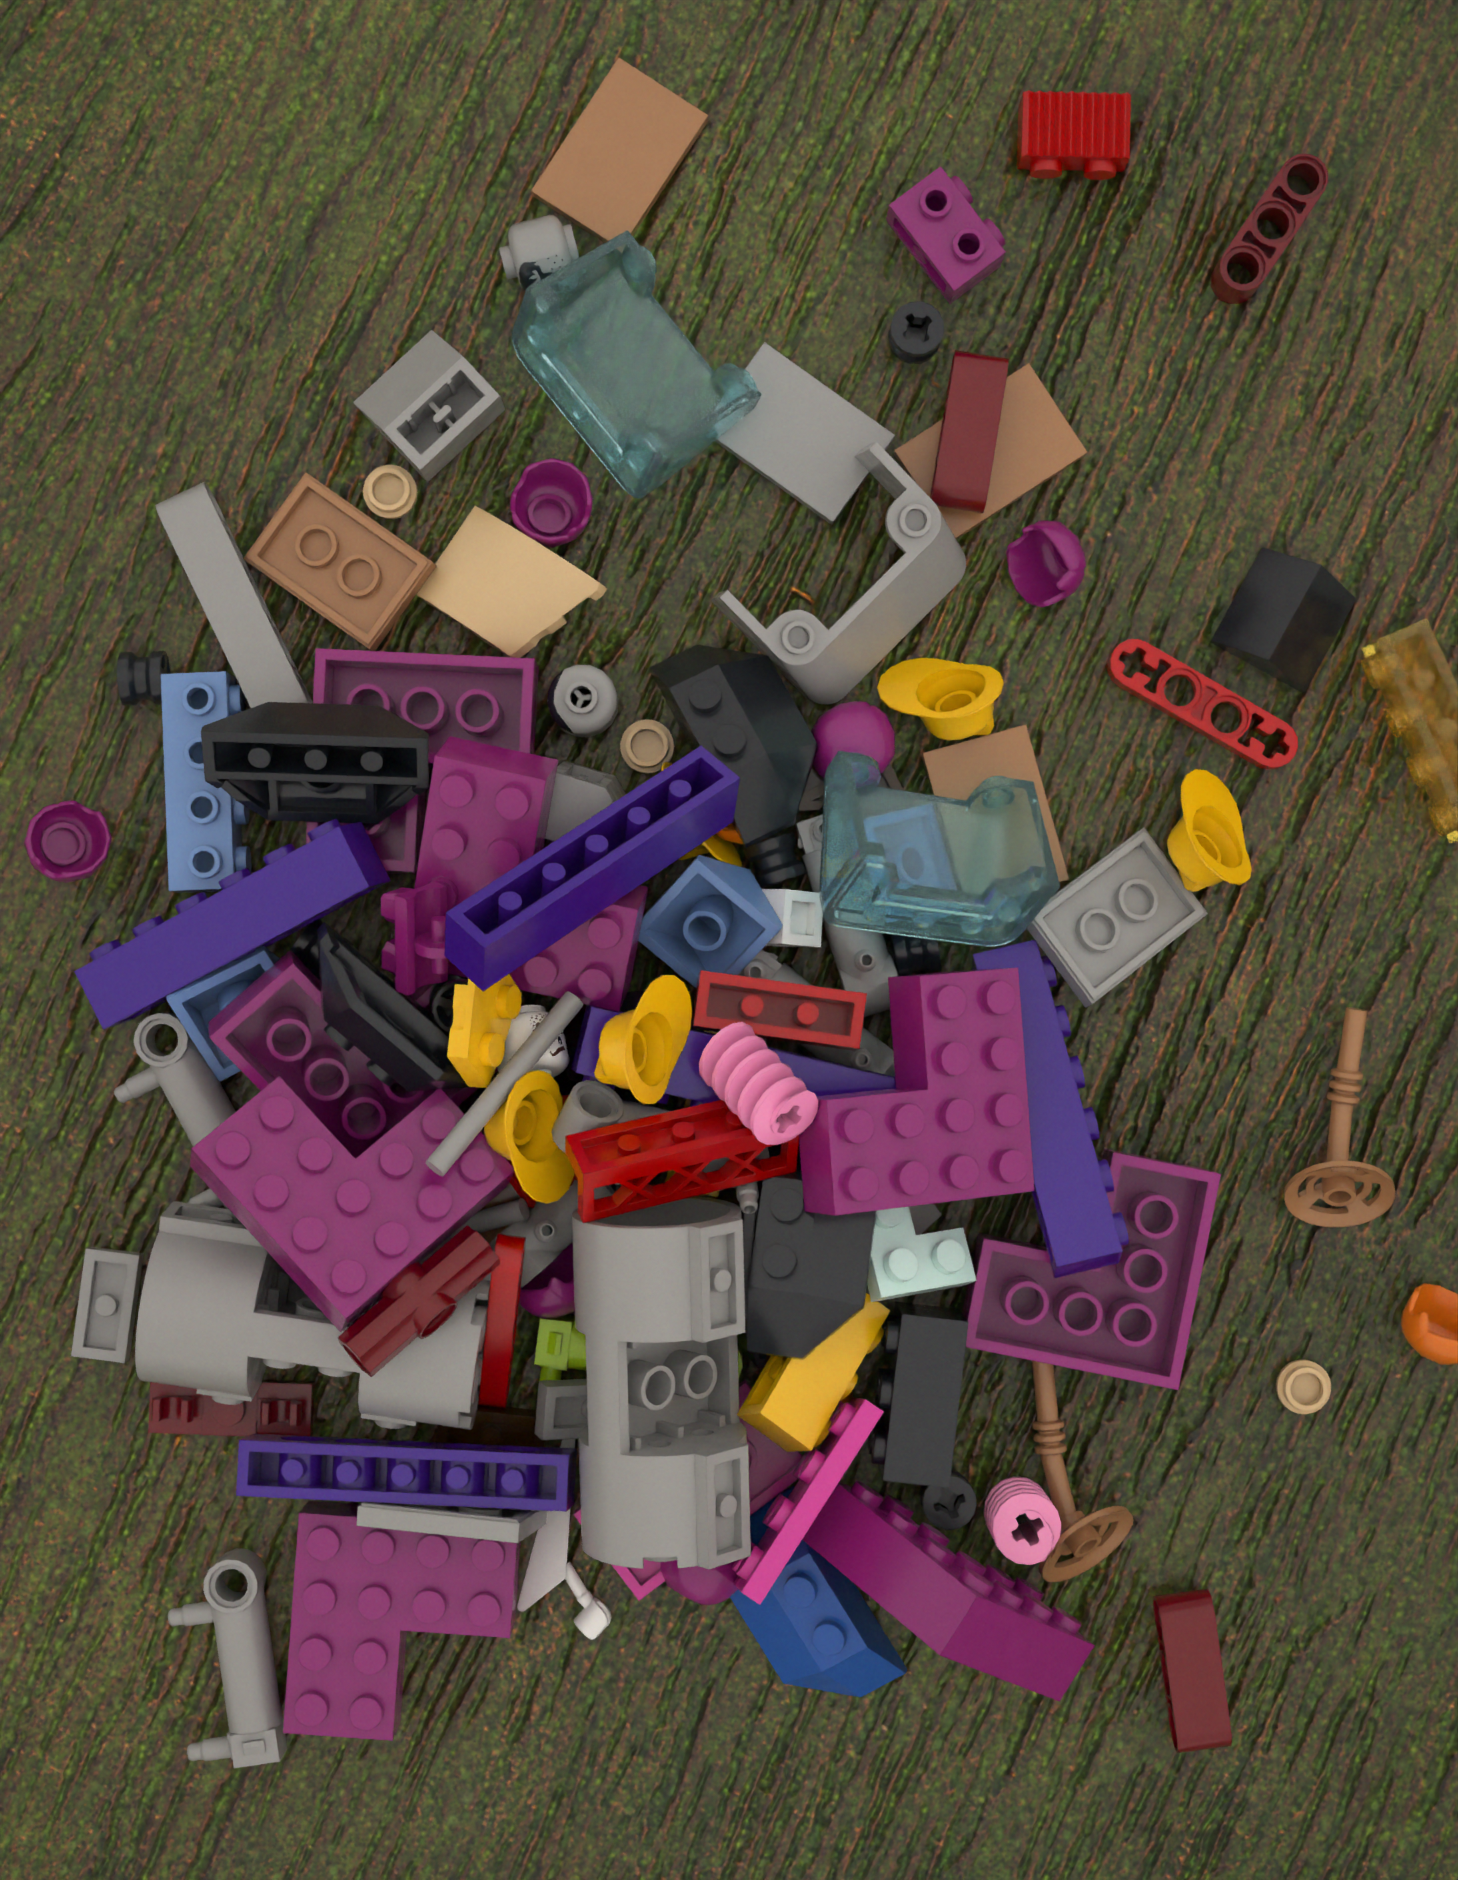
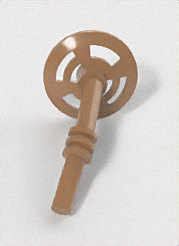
[1284,1007,1395,1227]
[1032,1361,1133,1582]

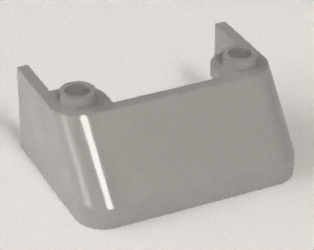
[711,441,966,704]

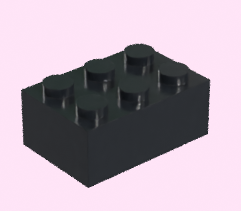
[869,1301,968,1488]

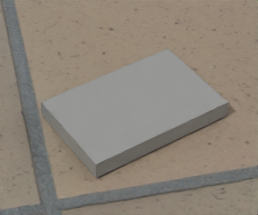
[702,342,895,525]
[1021,828,1208,1008]
[356,1502,547,1543]

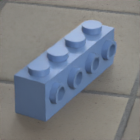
[161,671,252,893]

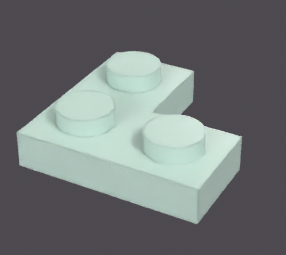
[867,1207,977,1302]

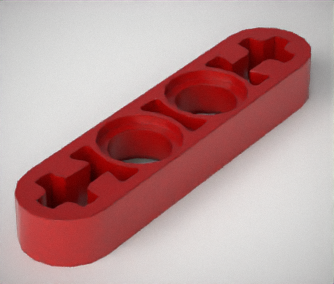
[1107,639,1298,770]
[479,1233,526,1409]

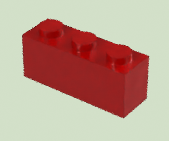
[691,970,867,1051]

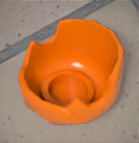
[1401,1283,1458,1365]

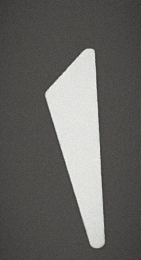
[517,1439,575,1612]

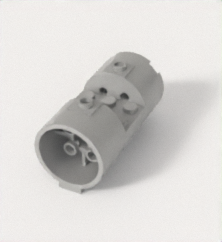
[572,1197,751,1569]
[135,1201,495,1430]

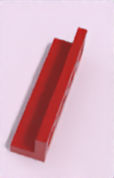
[565,1100,799,1223]

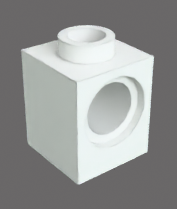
[762,889,824,947]

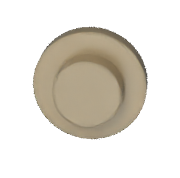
[363,465,418,519]
[620,719,674,774]
[1276,1359,1331,1414]

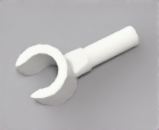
[565,1562,611,1640]

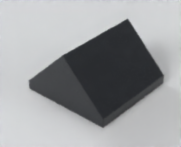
[1210,547,1356,693]

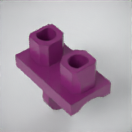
[381,882,448,996]

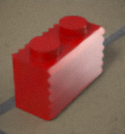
[1017,90,1131,180]

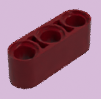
[1211,154,1328,304]
[930,350,1009,513]
[1153,1589,1232,1753]

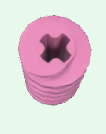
[699,1022,819,1145]
[984,1476,1061,1565]

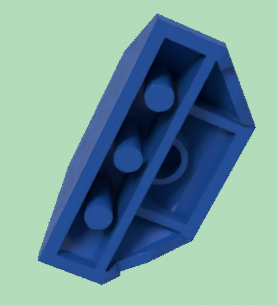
[730,1486,907,1697]

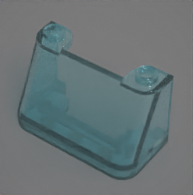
[512,230,762,499]
[819,751,1060,947]

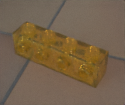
[1361,618,1458,843]

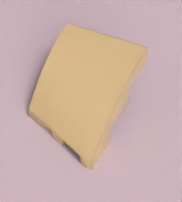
[416,506,607,658]

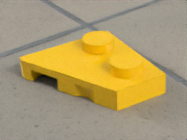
[447,974,522,1088]

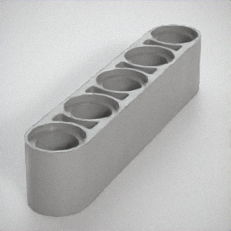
[155,482,313,708]

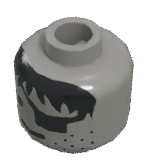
[499,215,581,293]
[547,664,619,737]

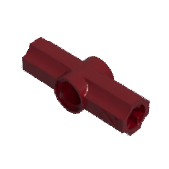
[337,1225,500,1377]

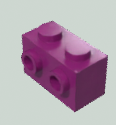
[886,166,1006,304]

